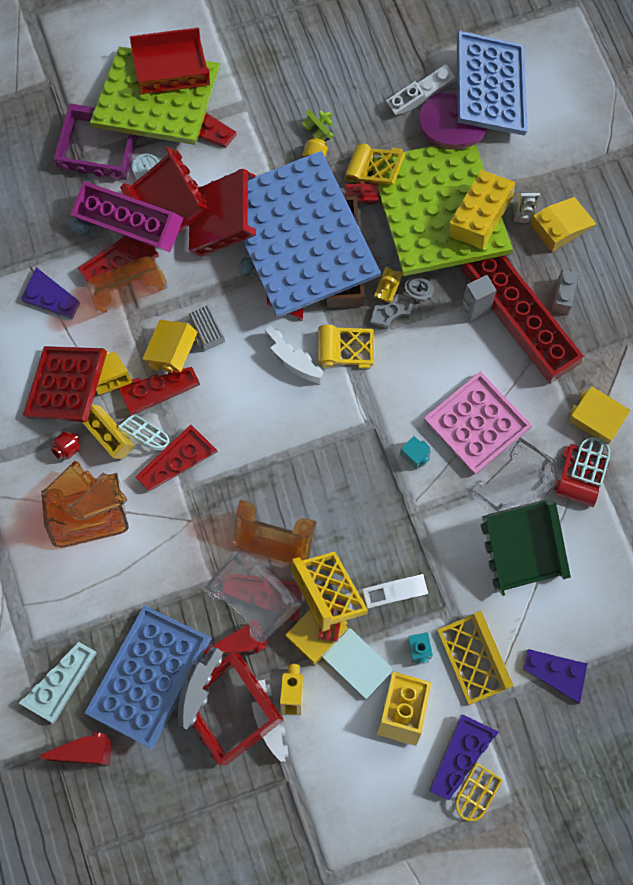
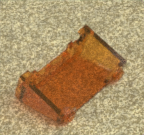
[87,256,168,316]
[41,461,128,520]
[41,473,129,548]
[234,500,317,565]

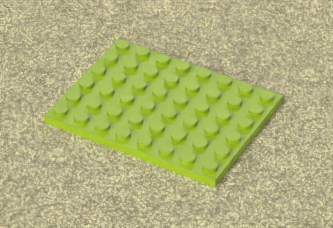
[371,144,513,276]

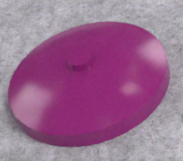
[419,90,489,149]

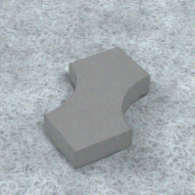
[370,294,415,329]

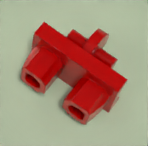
[346,181,379,204]

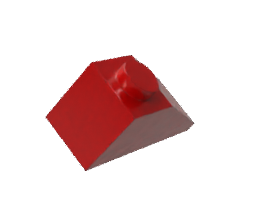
[204,620,268,656]

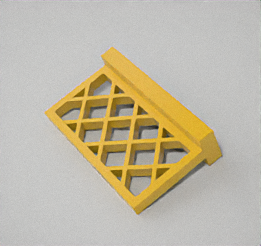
[291,552,368,632]
[437,610,514,705]

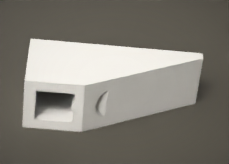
[512,193,540,223]

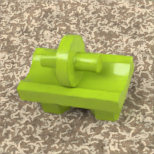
[302,109,334,141]

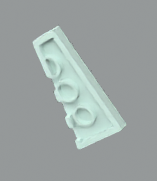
[19,642,97,724]

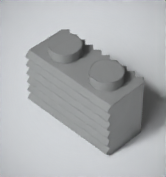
[551,270,579,315]
[187,305,225,351]

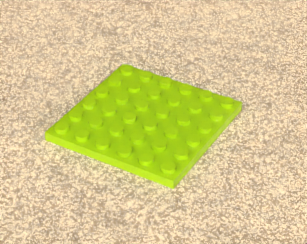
[90,46,220,145]

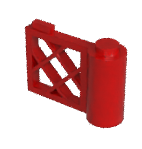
[553,444,607,507]

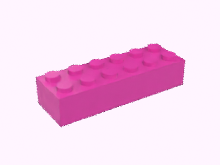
[70,181,183,253]

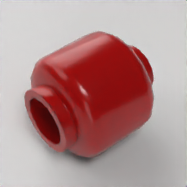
[51,432,80,460]

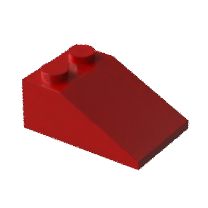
[40,733,113,766]

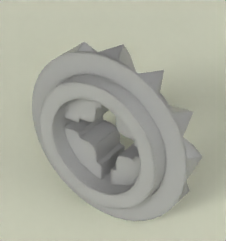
[404,277,434,302]

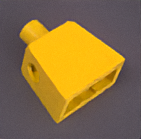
[96,350,132,395]
[280,664,304,715]

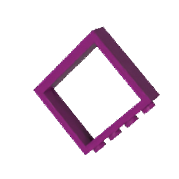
[54,103,138,180]

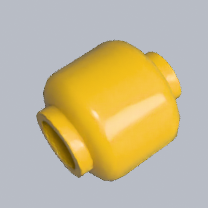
[302,138,328,158]

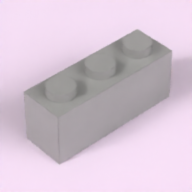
[461,275,497,322]

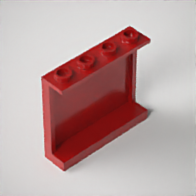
[130,27,210,95]
[120,147,209,235]
[189,168,256,257]

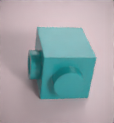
[400,436,431,470]
[407,632,433,665]

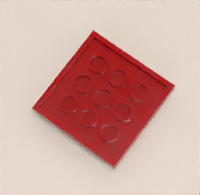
[23,346,107,422]

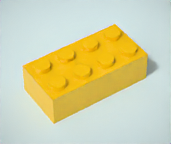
[449,170,515,250]

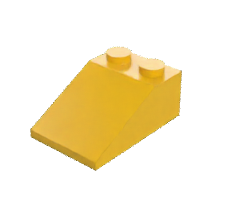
[530,197,596,253]
[377,671,432,746]

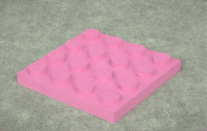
[424,371,532,475]

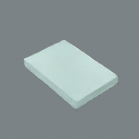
[322,628,394,700]

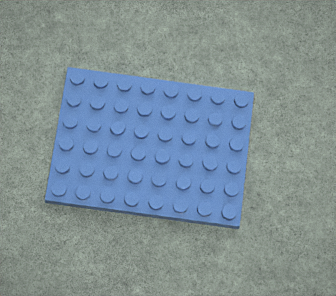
[243,151,381,318]

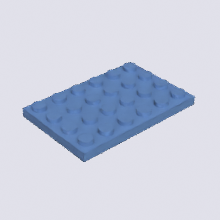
[457,31,528,136]
[85,605,212,750]

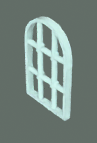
[117,414,169,450]
[571,437,610,487]

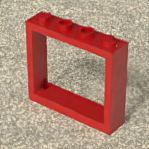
[191,652,284,766]

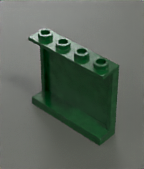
[480,498,571,596]

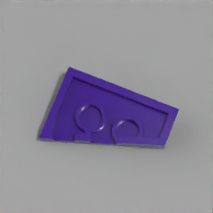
[21,267,80,319]
[523,649,588,704]

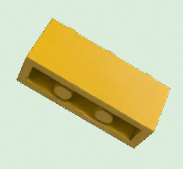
[82,404,136,459]

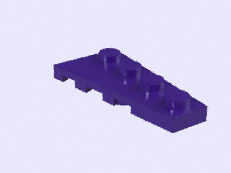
[429,714,499,800]

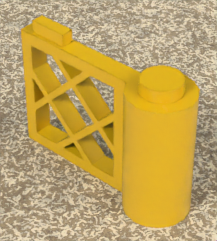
[344,143,405,185]
[318,325,374,369]

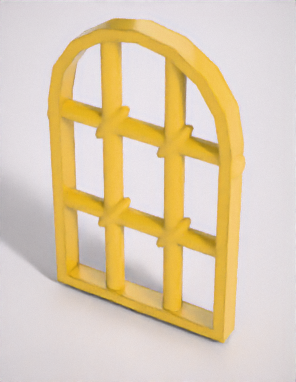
[455,762,503,821]

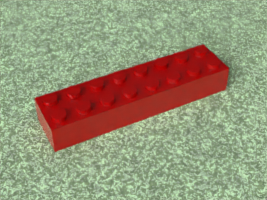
[461,255,584,384]

